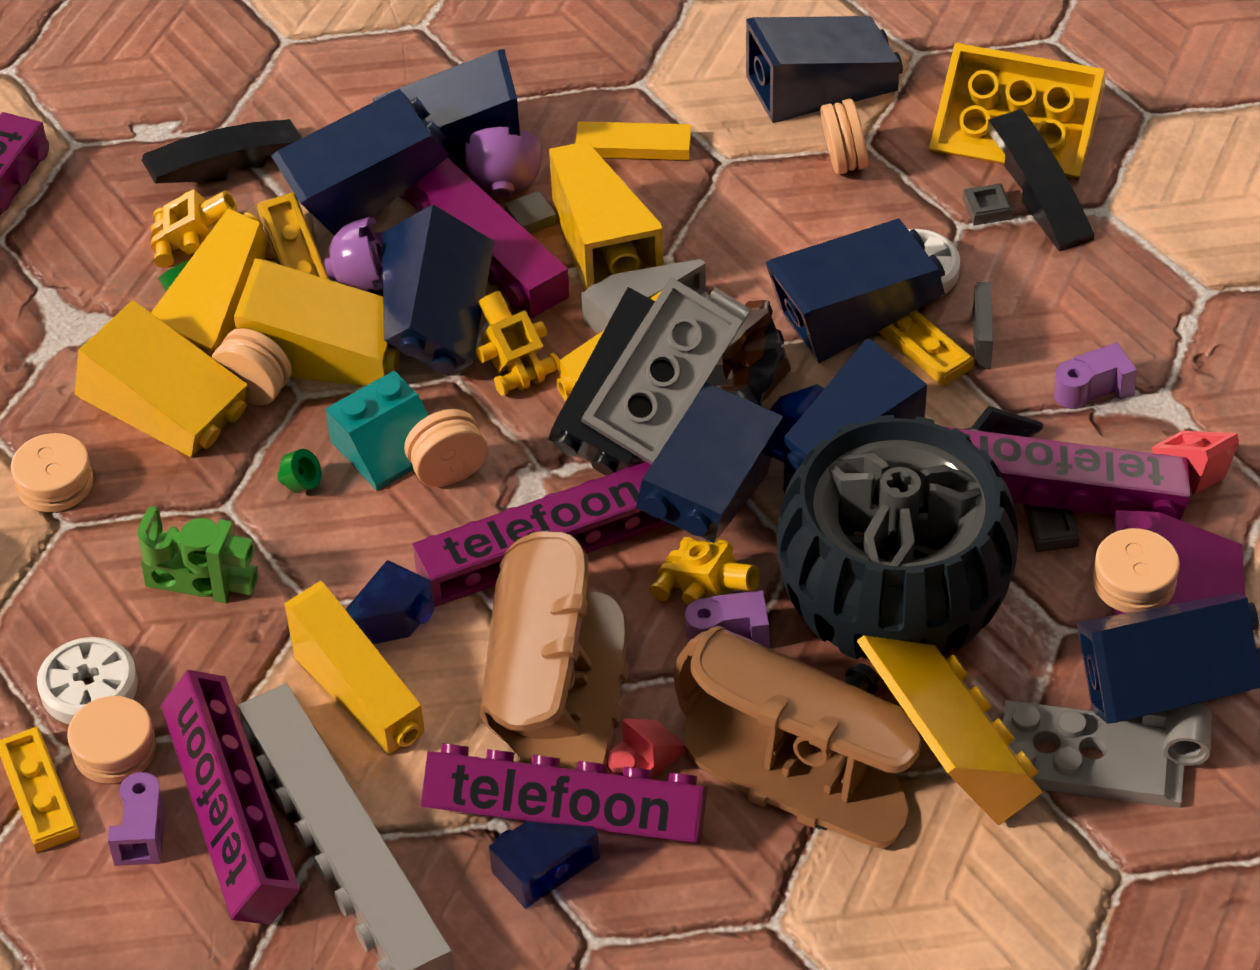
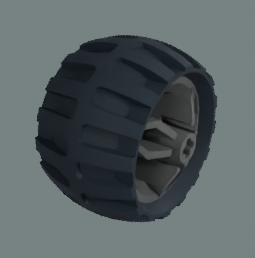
[777,415,1018,660]

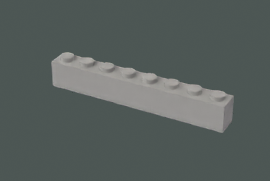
[238,683,454,970]

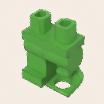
[137,506,259,603]

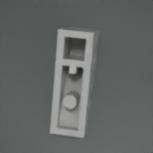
[581,259,706,334]

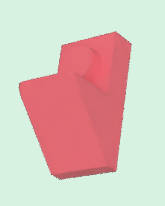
[1151,430,1240,494]
[605,718,686,779]

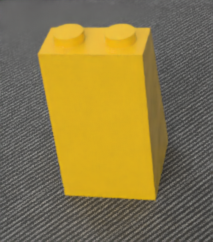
[549,141,664,291]
[234,259,400,386]
[74,300,248,458]

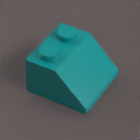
[325,370,429,491]

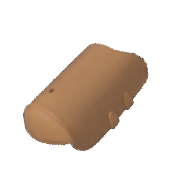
[479,530,629,772]
[674,626,922,849]

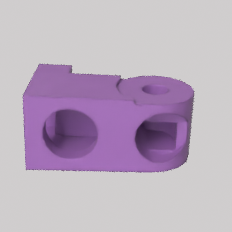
[1054,342,1137,409]
[685,590,770,648]
[108,772,165,866]

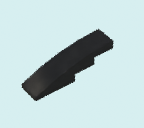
[987,109,1094,251]
[141,119,302,184]

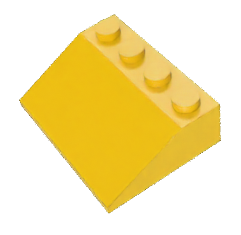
[929,43,1105,179]
[857,635,1043,826]

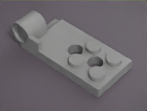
[581,277,751,465]
[1003,700,1213,808]

